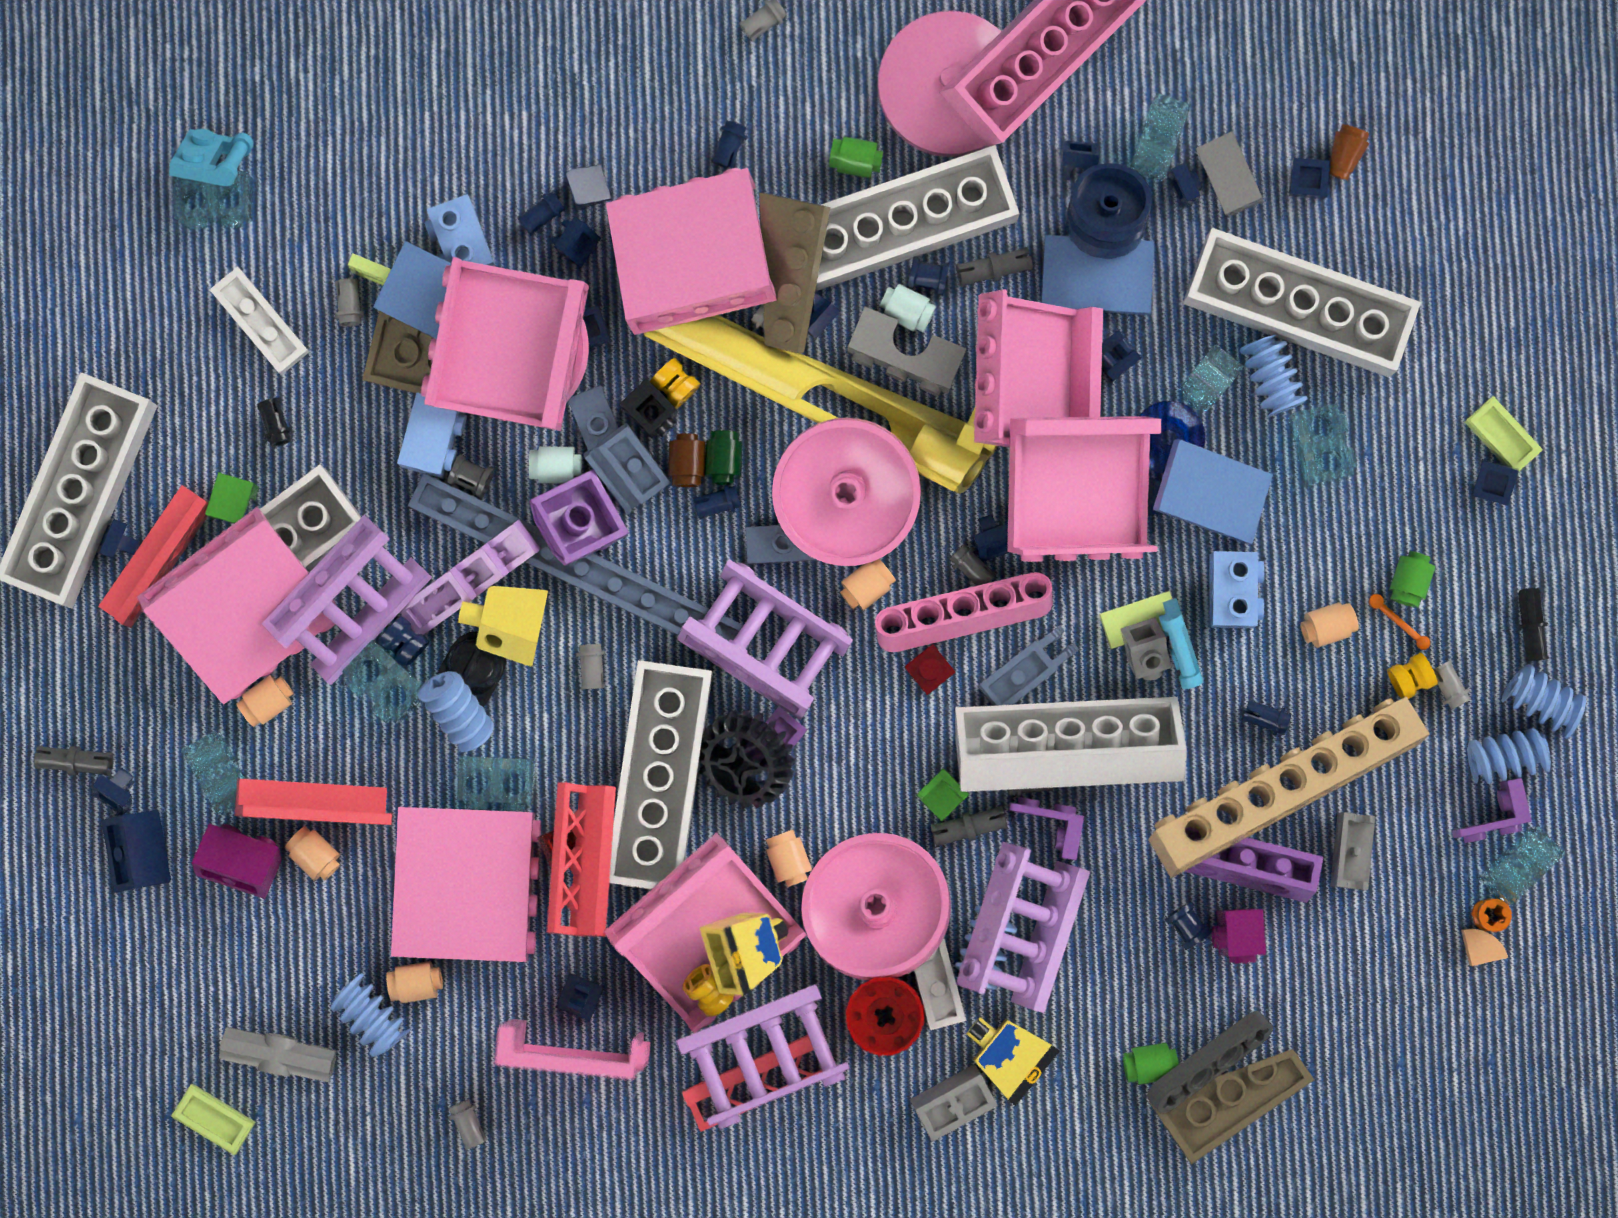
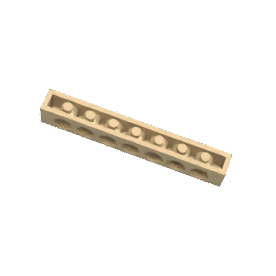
[1148,697,1430,878]

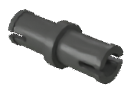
[956,247,1033,287]
[34,745,114,776]
[931,805,1008,847]

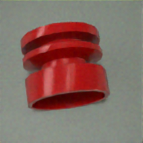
[846,977,924,1056]

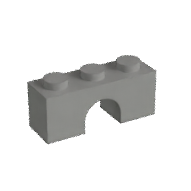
[847,307,966,396]

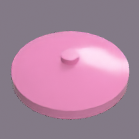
[878,11,1001,157]
[772,418,921,566]
[801,833,951,981]

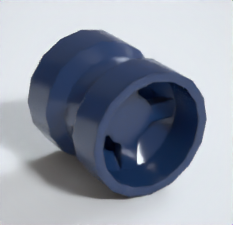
[377,616,430,668]

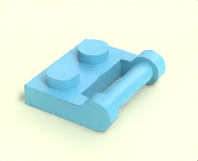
[169,129,254,186]
[1159,598,1203,689]

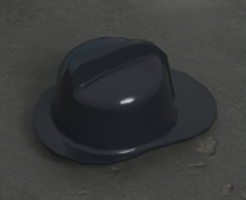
[437,631,507,707]

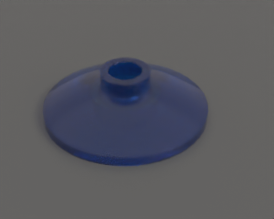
[1139,401,1206,474]

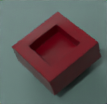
[904,644,956,696]

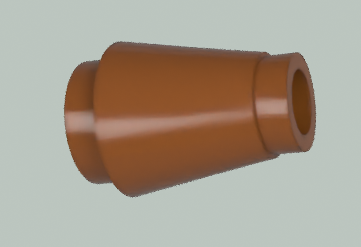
[1329,124,1370,181]

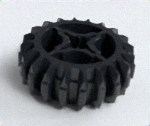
[699,709,796,809]

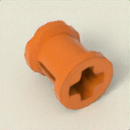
[1471,898,1512,932]

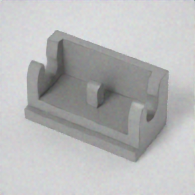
[1196,131,1264,216]
[1330,812,1375,890]
[910,1064,998,1142]

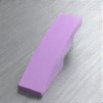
[400,520,541,635]

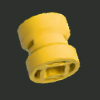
[650,358,701,409]
[1387,652,1438,699]
[682,964,734,1017]

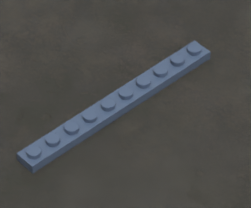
[408,473,753,650]

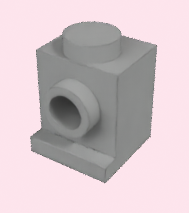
[1120,617,1172,680]

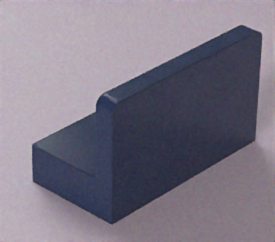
[101,810,171,893]

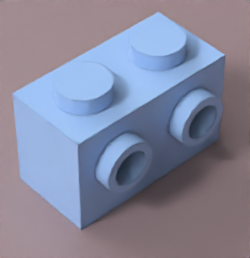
[424,194,496,267]
[397,393,467,479]
[1209,551,1264,628]

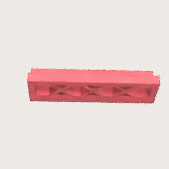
[98,485,208,628]
[235,779,392,825]
[547,782,616,937]
[682,1034,823,1132]

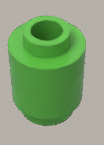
[829,136,884,179]
[1390,551,1436,608]
[1123,1042,1179,1085]

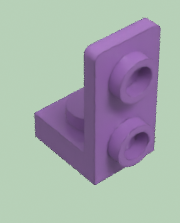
[1451,778,1532,843]
[1008,797,1084,860]

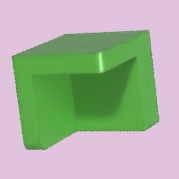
[205,472,259,524]
[916,768,969,822]

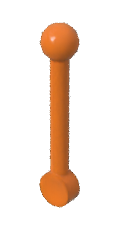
[1368,594,1431,650]

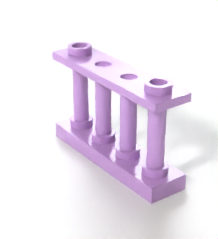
[262,515,432,685]
[677,559,853,720]
[956,842,1090,1013]
[676,984,850,1129]

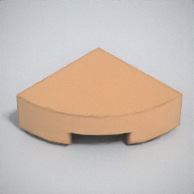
[1461,929,1508,966]

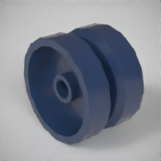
[1065,163,1152,259]

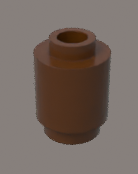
[668,433,705,488]

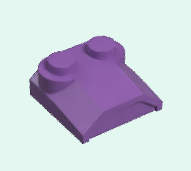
[529,469,629,566]

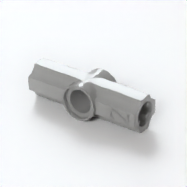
[219,1027,337,1082]

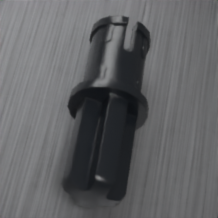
[1518,588,1549,662]

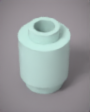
[879,284,937,333]
[529,446,582,483]

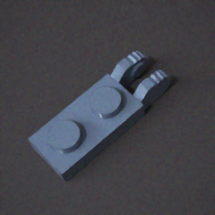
[977,625,1079,706]

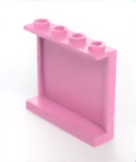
[606,168,777,335]
[421,257,589,431]
[974,290,1103,448]
[1007,416,1161,562]
[137,507,338,705]
[391,807,541,962]
[604,832,807,1033]
[495,1019,651,1079]

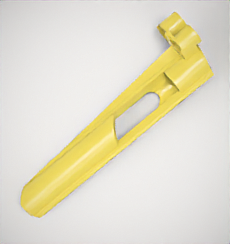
[644,315,998,494]

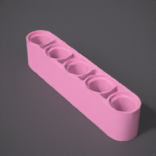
[875,572,1053,652]

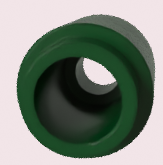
[705,430,743,485]

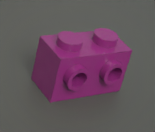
[192,823,282,899]
[1211,908,1266,964]

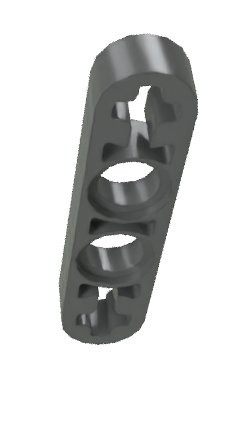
[1147,1011,1273,1113]

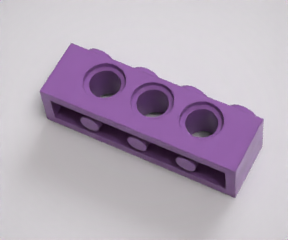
[1184,827,1323,903]

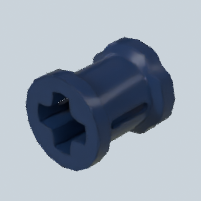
[907,256,949,296]
[1165,901,1213,950]

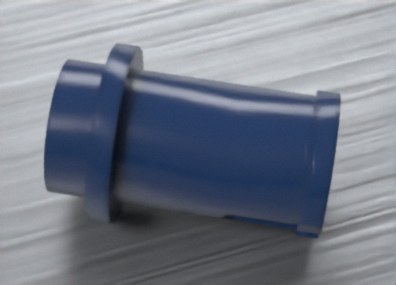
[710,120,747,169]
[517,192,565,236]
[693,484,742,520]
[1242,699,1292,736]

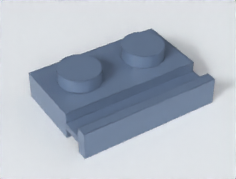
[584,423,671,514]

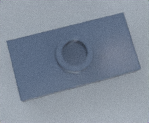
[568,385,618,452]
[745,525,819,565]

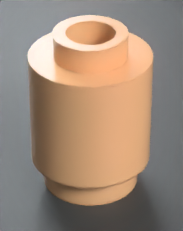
[840,559,896,611]
[1300,602,1359,648]
[236,674,294,727]
[285,826,340,881]
[766,830,812,887]
[386,961,443,1004]

